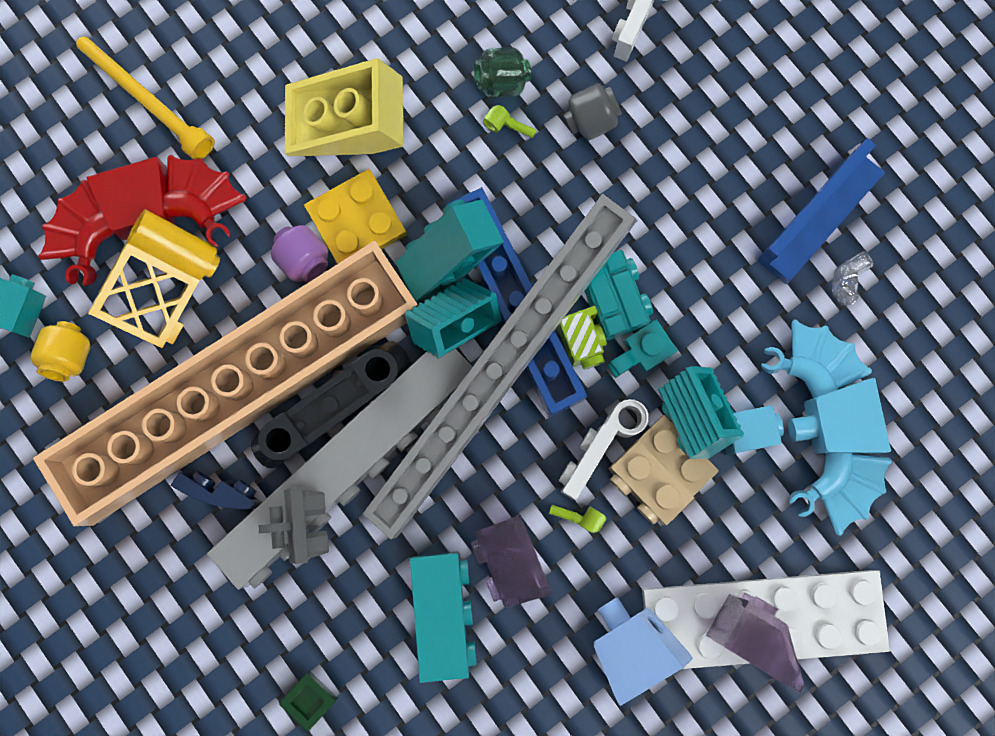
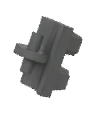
[258,487,329,564]

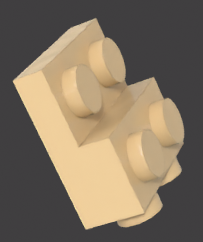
[608,415,719,526]

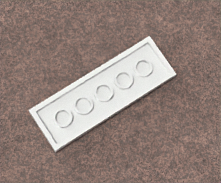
[642,570,890,669]

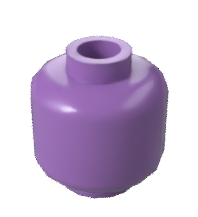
[271,225,328,282]

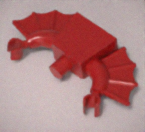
[38,155,247,286]

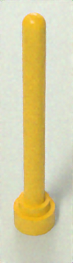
[76,36,215,159]

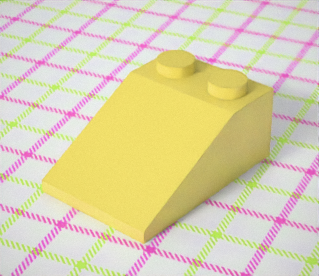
[285,58,404,157]

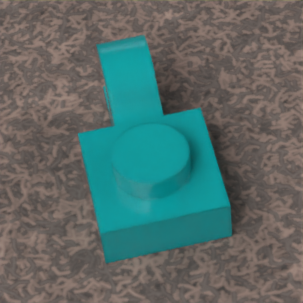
[607,319,678,378]

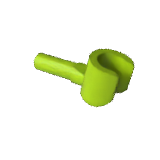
[483,105,536,138]
[549,505,606,533]

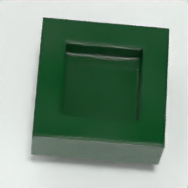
[279,671,338,732]

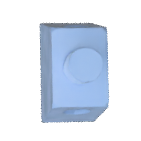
[594,597,693,706]

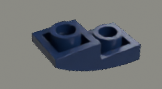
[170,470,262,509]

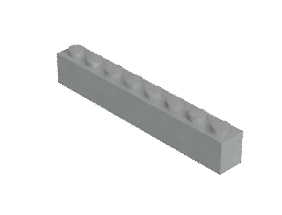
[207,349,472,590]

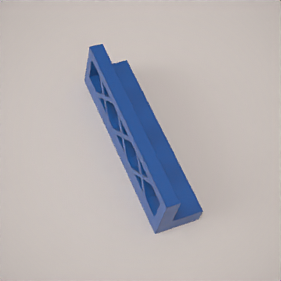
[757,138,885,285]

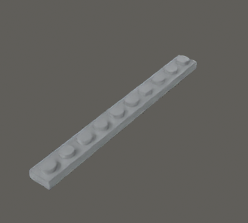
[363,194,638,540]

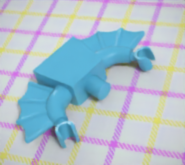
[761,320,892,536]

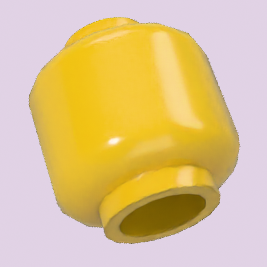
[30,321,90,382]

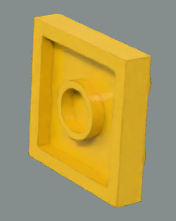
[304,168,407,264]

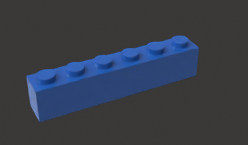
[447,187,587,418]

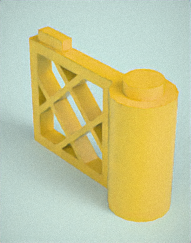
[88,209,220,348]

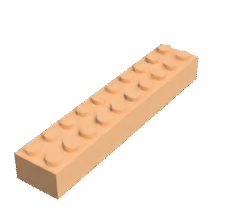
[33,241,418,526]

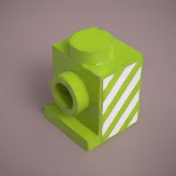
[557,306,607,370]

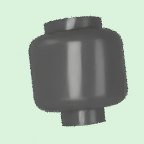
[564,83,622,140]

